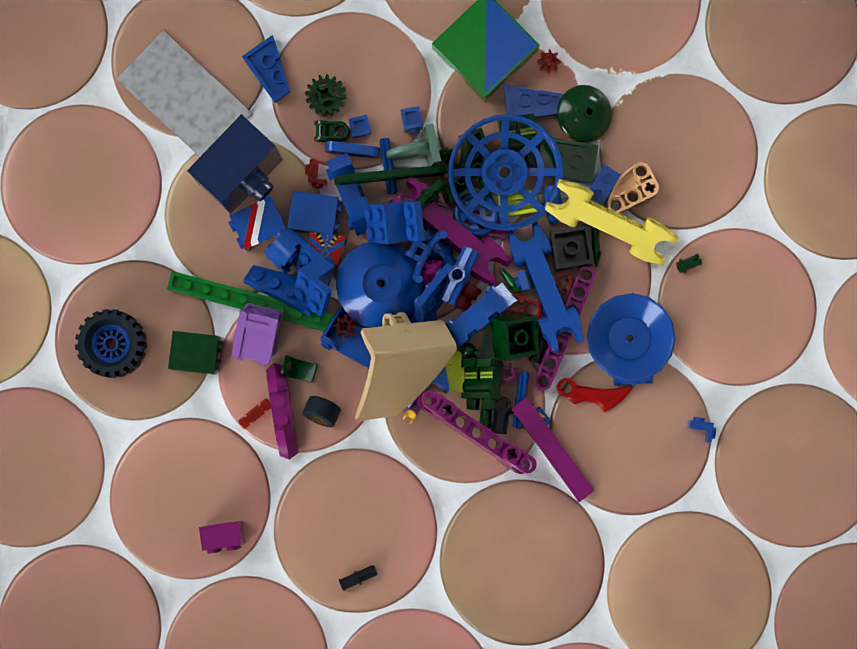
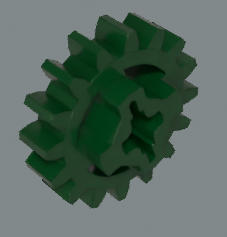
[305,74,346,116]

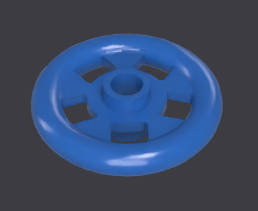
[453,192,499,237]

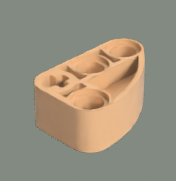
[606,162,659,214]

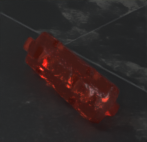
[238,398,271,429]

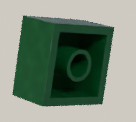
[492,313,539,360]

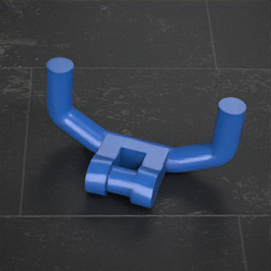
[404,230,447,283]

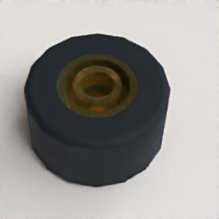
[302,396,341,427]

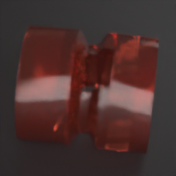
[455,281,482,312]

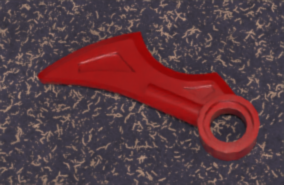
[556,378,633,412]

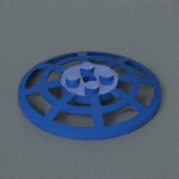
[448,114,563,231]

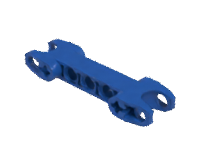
[507,221,584,353]

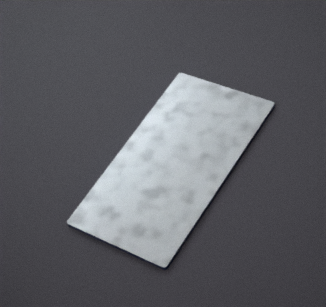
[117,31,252,157]

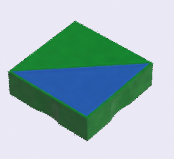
[432,0,540,102]

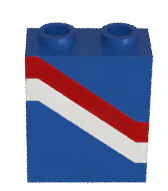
[228,196,287,252]

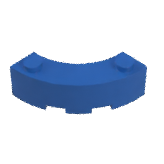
[326,153,368,236]
[446,283,517,350]

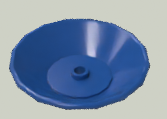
[336,242,424,327]
[587,293,676,382]

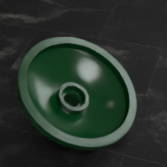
[557,85,612,142]

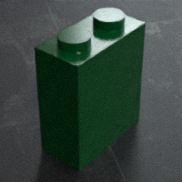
[168,331,223,375]

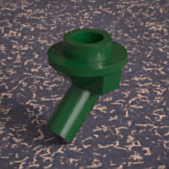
[439,147,458,169]

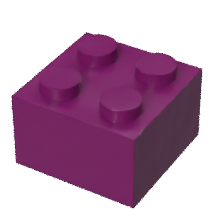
[199,521,245,554]

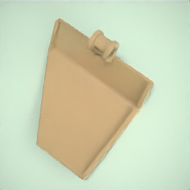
[355,312,457,421]

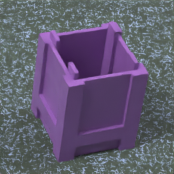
[231,303,284,366]

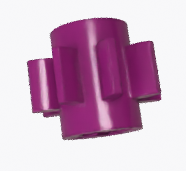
[501,362,519,385]

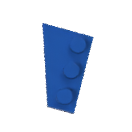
[242,35,290,103]
[503,84,563,118]

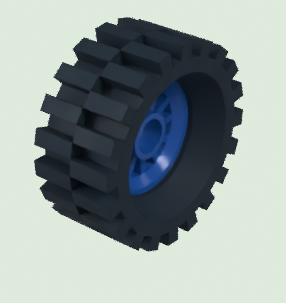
[75,309,147,378]

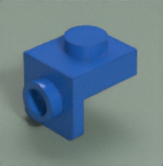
[401,106,423,135]
[514,270,535,293]
[687,417,716,442]

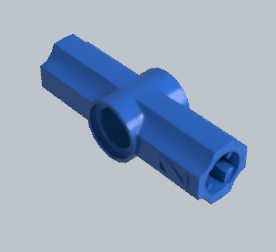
[422,228,463,280]
[439,246,480,306]

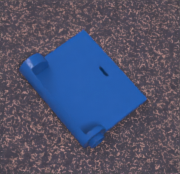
[320,306,371,369]

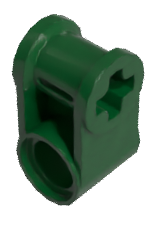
[314,120,351,142]

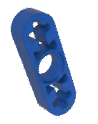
[325,141,380,158]

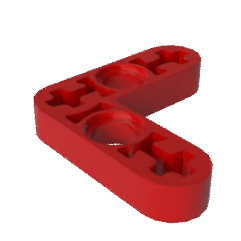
[508,272,573,320]

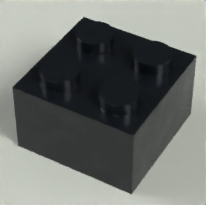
[549,225,594,271]

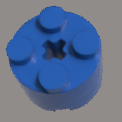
[264,229,310,273]

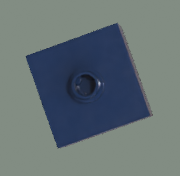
[187,114,283,214]

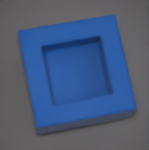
[349,115,371,138]

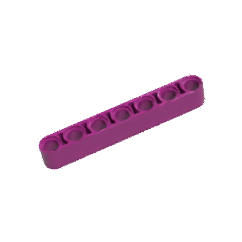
[534,266,596,391]

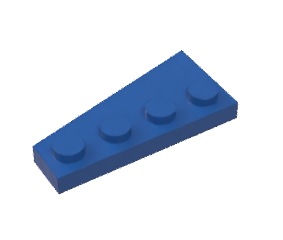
[244,265,329,316]

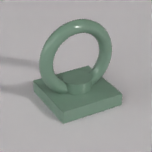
[386,124,441,166]

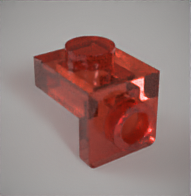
[305,159,328,189]

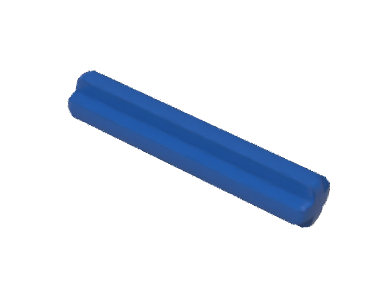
[380,138,397,194]
[513,372,529,429]

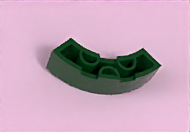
[441,128,486,203]

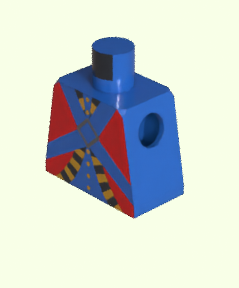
[309,232,347,268]

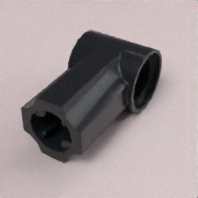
[490,396,511,435]

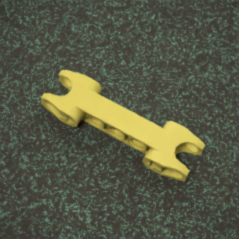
[545,179,678,265]

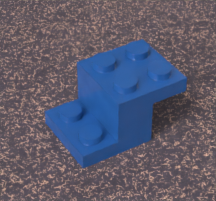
[364,200,425,244]
[293,242,334,317]

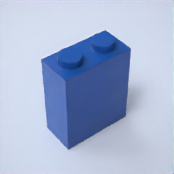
[287,191,342,235]

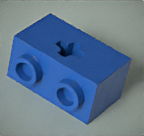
[590,165,621,205]

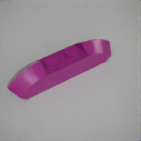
[266,363,299,460]

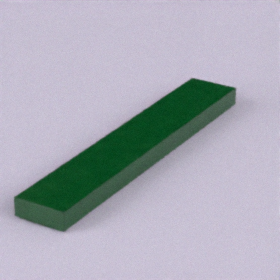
[334,164,449,186]

